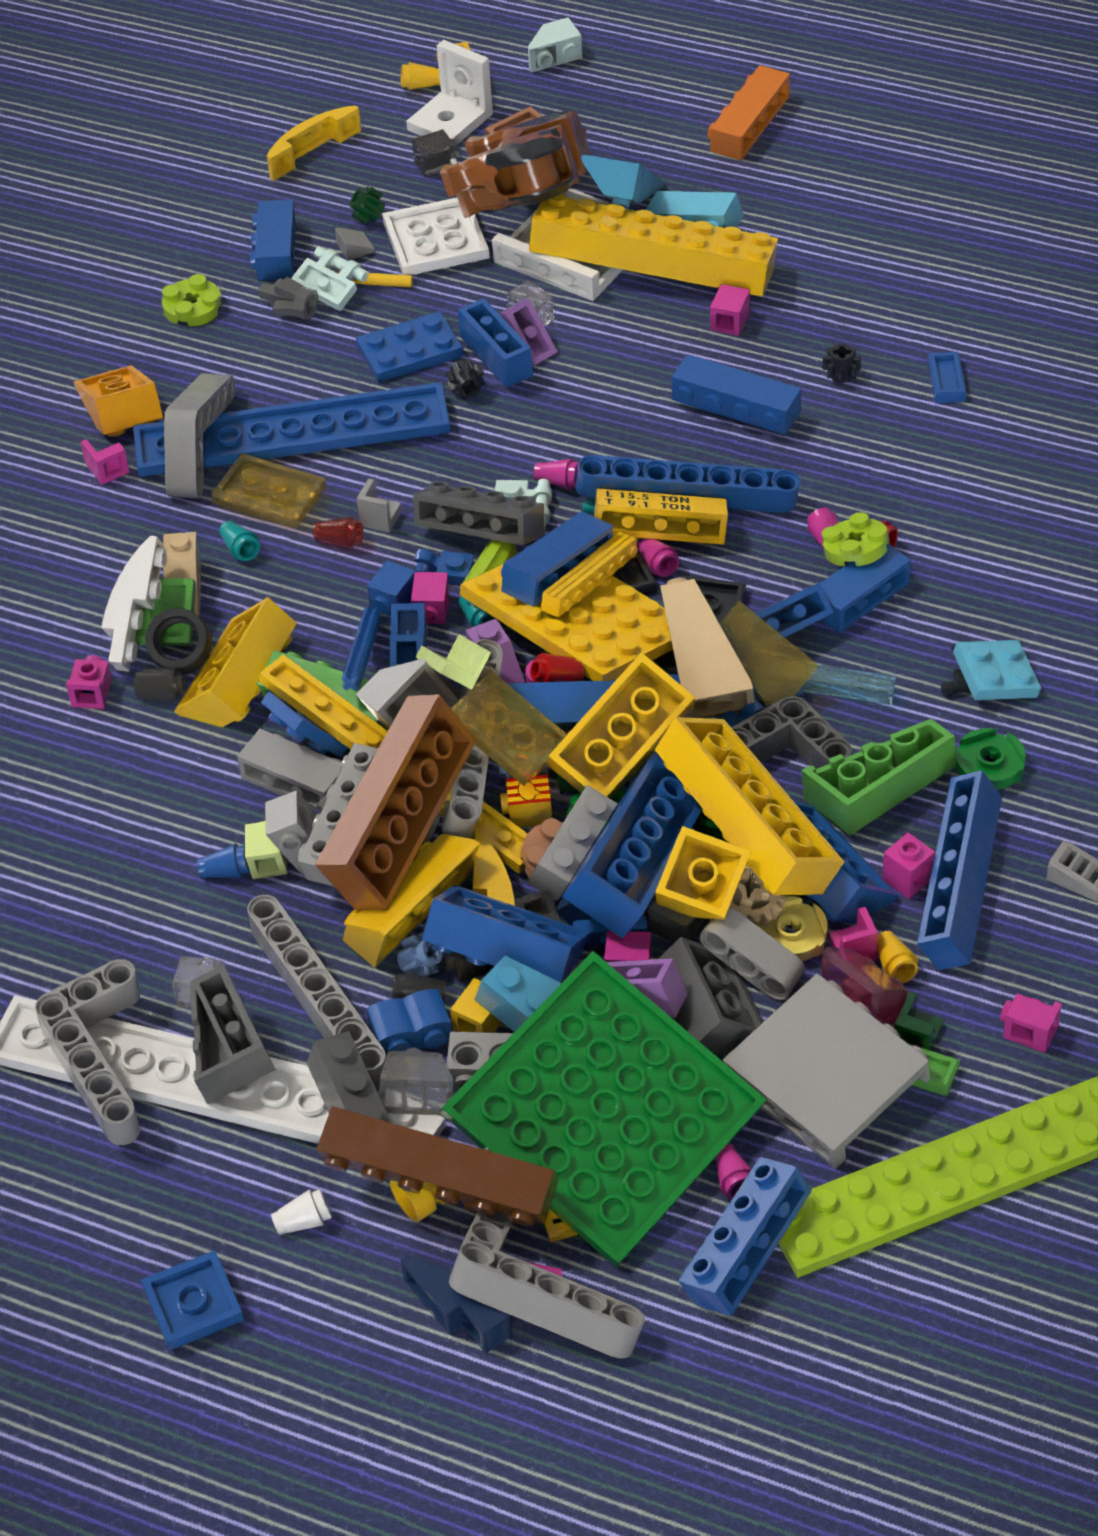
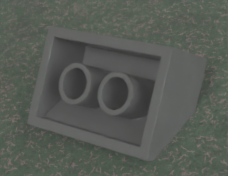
[658,937,763,1057]

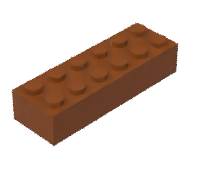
[315,694,477,910]

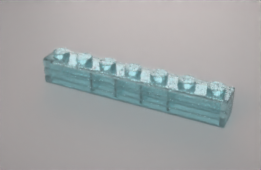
[745,655,896,705]

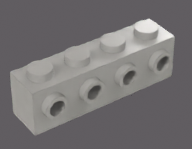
[298,743,378,886]

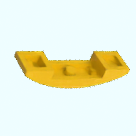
[267,106,361,181]

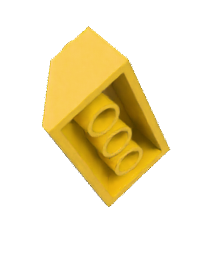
[174,597,297,727]
[342,834,480,968]

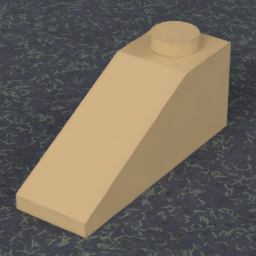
[163,532,201,630]

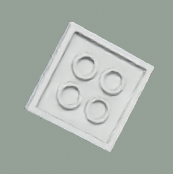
[382,198,490,275]

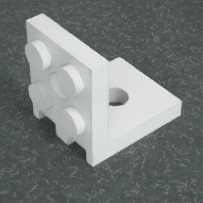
[406,40,493,149]

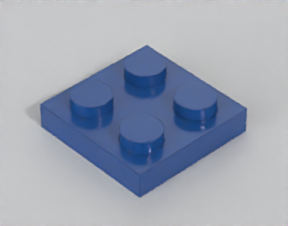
[261,691,348,758]
[141,1250,244,1351]

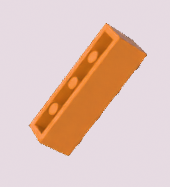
[707,65,790,161]

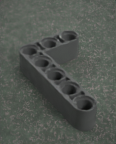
[731,696,852,769]

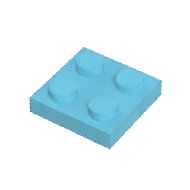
[953,640,1041,700]

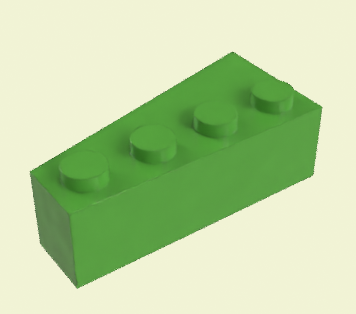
[801,719,956,836]

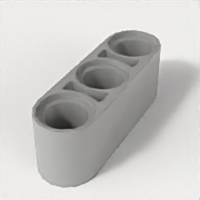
[700,908,806,1001]

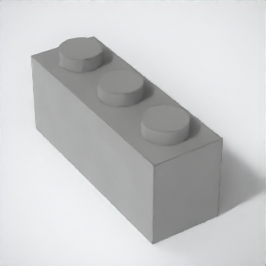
[237,729,342,812]
[527,785,618,901]

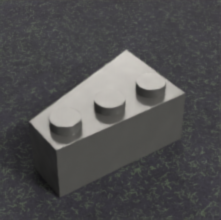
[190,964,276,1105]

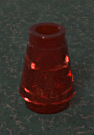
[313,516,363,548]

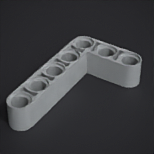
[164,373,235,499]
[35,959,141,1145]
[449,1211,645,1358]

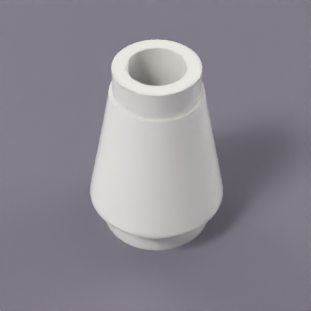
[271,1189,332,1235]

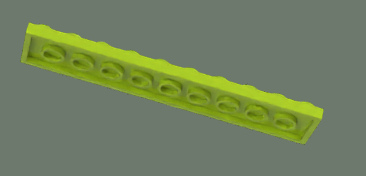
[778,1076,1098,1278]

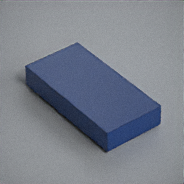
[927,352,967,404]

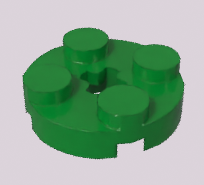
[955,728,1026,789]

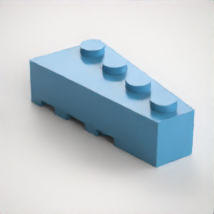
[475,956,561,1032]

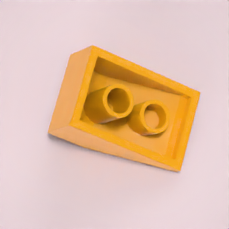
[74,365,163,437]

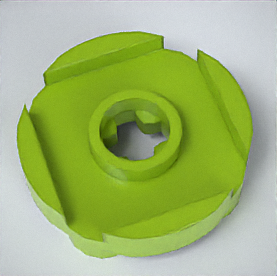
[162,274,222,326]
[822,512,889,567]

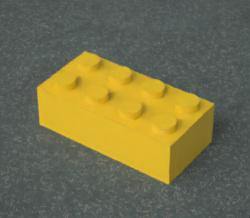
[548,652,695,800]

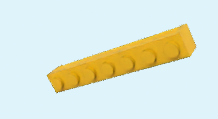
[541,531,638,617]

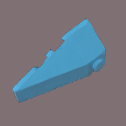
[581,154,664,207]

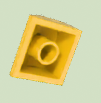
[655,826,751,920]

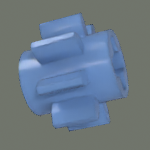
[397,932,442,980]

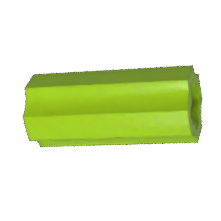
[463,539,517,583]

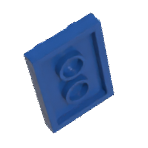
[356,311,463,383]

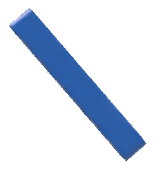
[575,455,801,513]

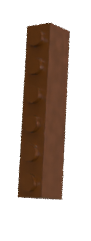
[316,1106,559,1227]

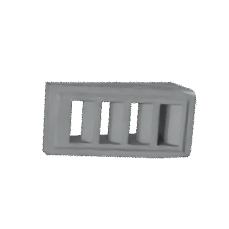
[1046,840,1098,902]

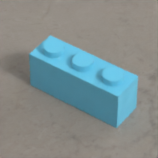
[646,191,744,228]

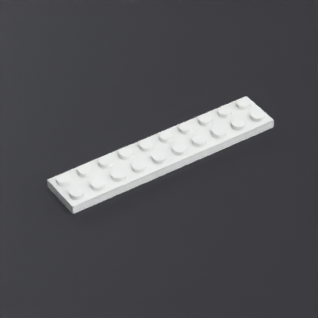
[0,995,329,1144]

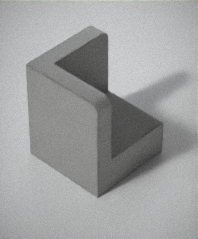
[357,478,402,533]

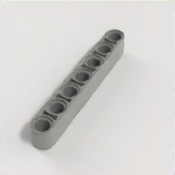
[442,639,503,838]
[247,895,389,1091]

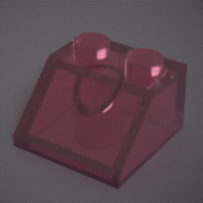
[822,947,908,1025]

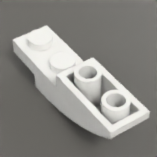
[101,536,167,671]

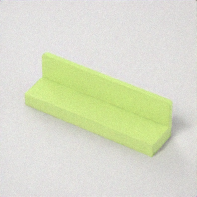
[416,635,491,690]

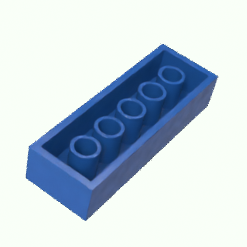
[562,750,703,939]

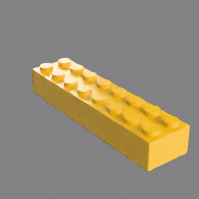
[529,194,778,297]

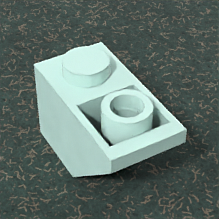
[528,17,582,73]

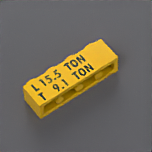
[594,488,728,545]

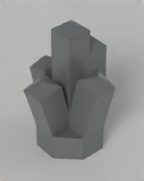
[258,277,319,319]

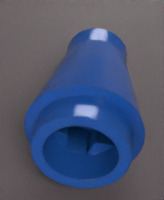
[197,843,250,879]

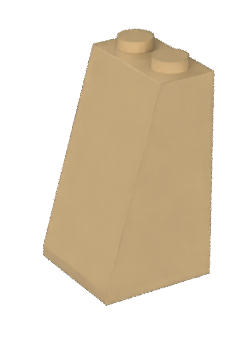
[660,578,755,718]

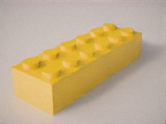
[655,717,844,895]

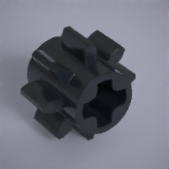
[822,344,861,383]
[446,359,486,398]

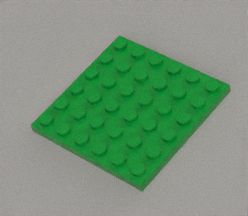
[440,951,767,1268]

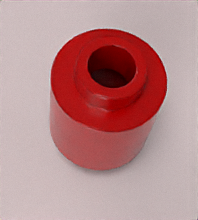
[530,653,584,683]

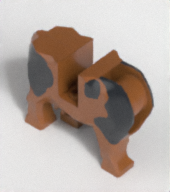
[440,110,591,218]

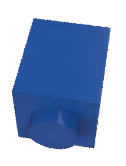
[367,560,415,616]

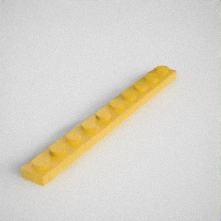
[259,655,527,874]

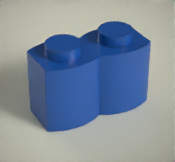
[367,989,452,1058]

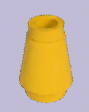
[401,62,440,90]
[877,931,918,984]

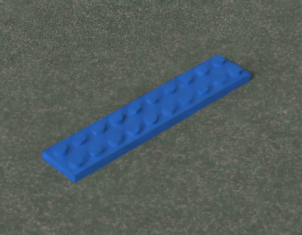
[133,382,451,477]

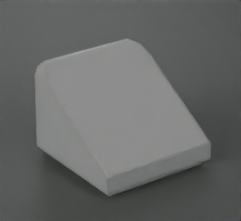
[335,228,375,261]

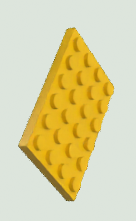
[460,564,673,681]

